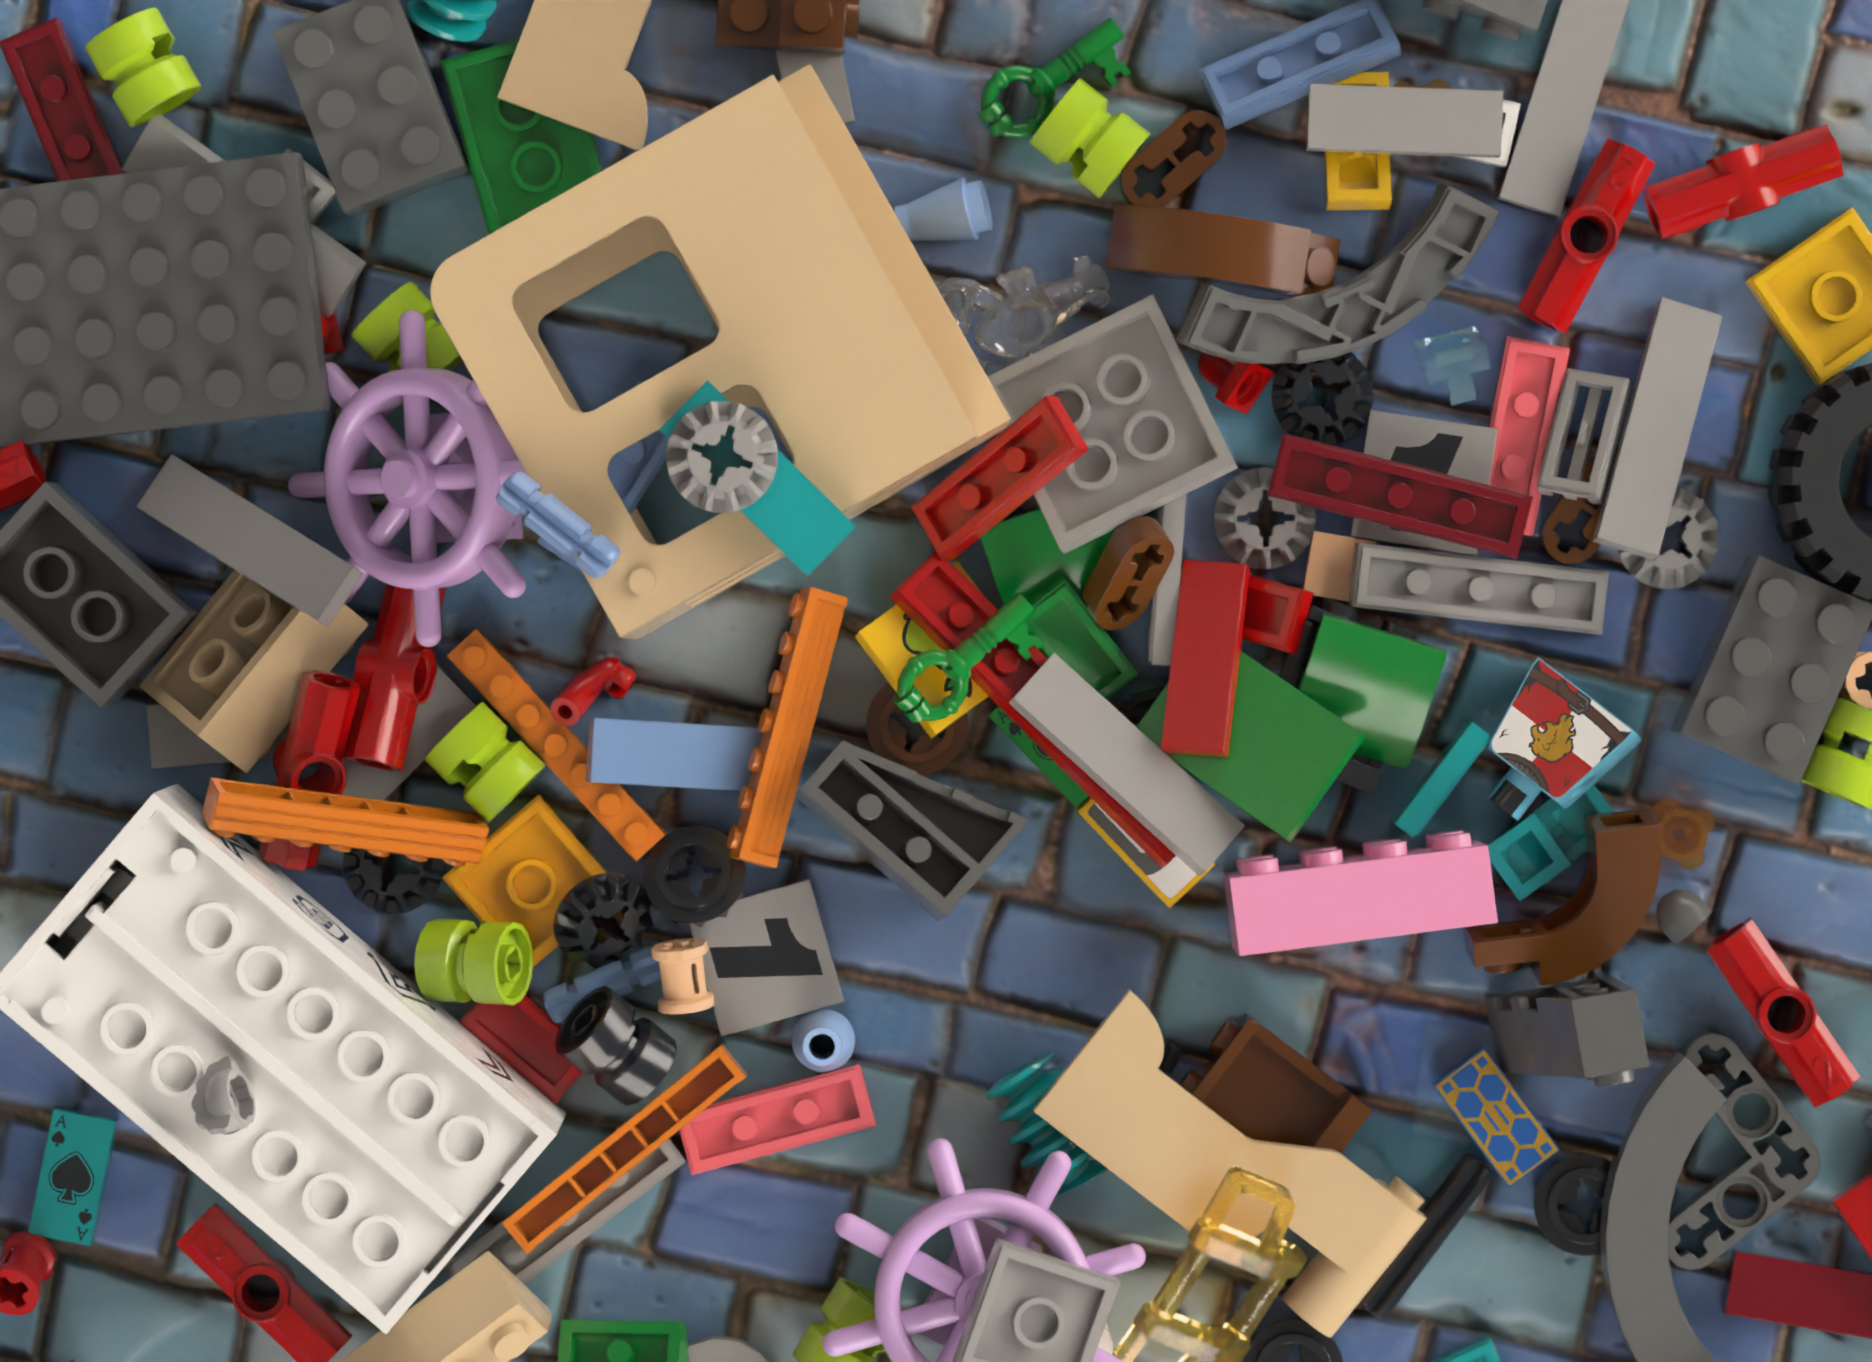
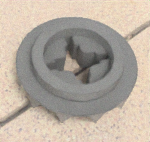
[666,401,778,513]
[1213,467,1316,569]
[1617,488,1719,589]

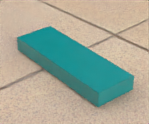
[659,380,856,577]

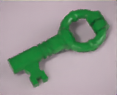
[977,17,1131,139]
[893,593,1044,723]

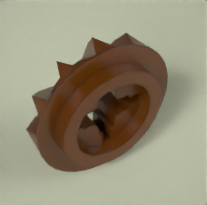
[866,683,968,775]

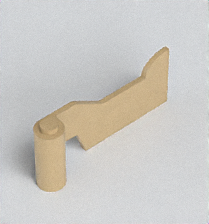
[497,0,652,151]
[1033,989,1427,1338]

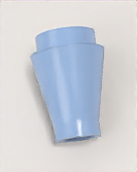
[894,177,992,242]
[792,1009,855,1072]

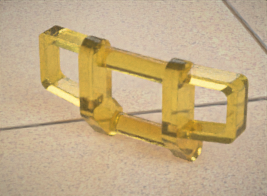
[1112,1166,1308,1362]

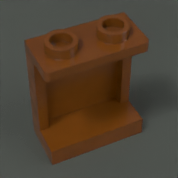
[1178,1013,1373,1153]

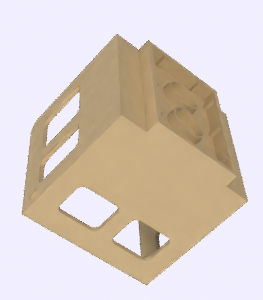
[430,64,1011,640]

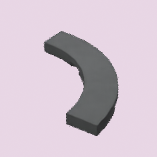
[1175,184,1500,364]
[1600,1051,1727,1362]

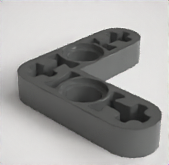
[1668,1031,1821,1270]

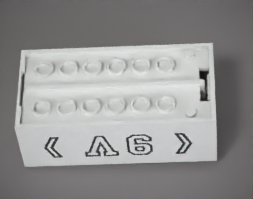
[0,784,567,1334]

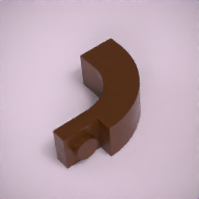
[1105,204,1341,297]
[1464,809,1661,986]

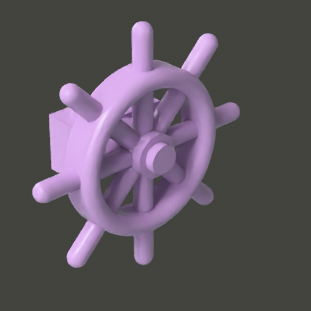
[288,310,527,647]
[822,1138,1146,1362]

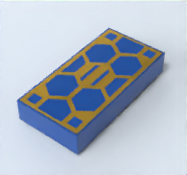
[1431,1046,1560,1188]

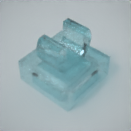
[1413,327,1491,406]

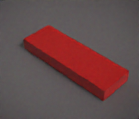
[911,396,1089,560]
[1161,560,1250,758]

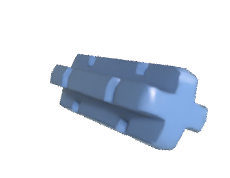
[496,471,621,579]
[542,946,661,1023]

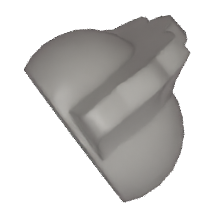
[191,1056,256,1135]

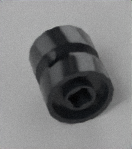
[555,986,677,1106]

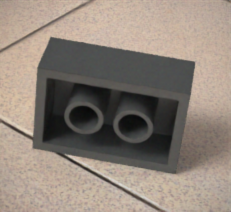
[272,0,470,218]
[0,481,199,708]
[1670,555,1872,784]

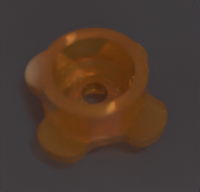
[1653,798,1715,870]

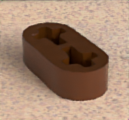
[1120,110,1227,207]
[1540,456,1615,564]
[1083,516,1175,630]

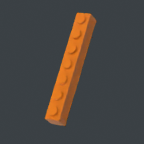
[727,587,848,868]
[447,629,667,862]
[201,777,489,867]
[502,1044,747,1254]

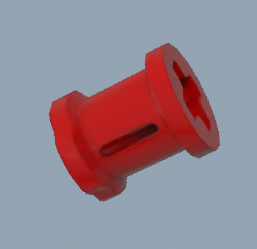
[0,1231,57,1316]

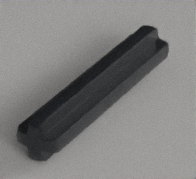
[1360,1153,1493,1319]

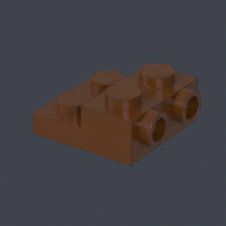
[716,0,860,54]

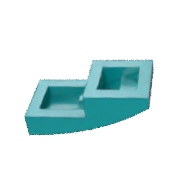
[1487,784,1614,902]

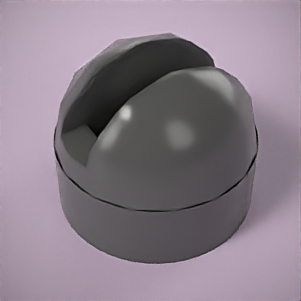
[1656,889,1713,945]

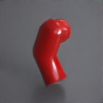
[550,657,637,726]

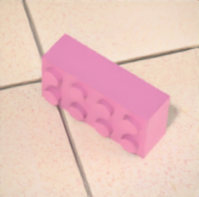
[1222,830,1498,956]

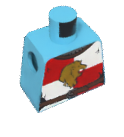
[1488,657,1642,821]

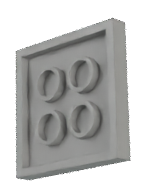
[988,294,1238,554]

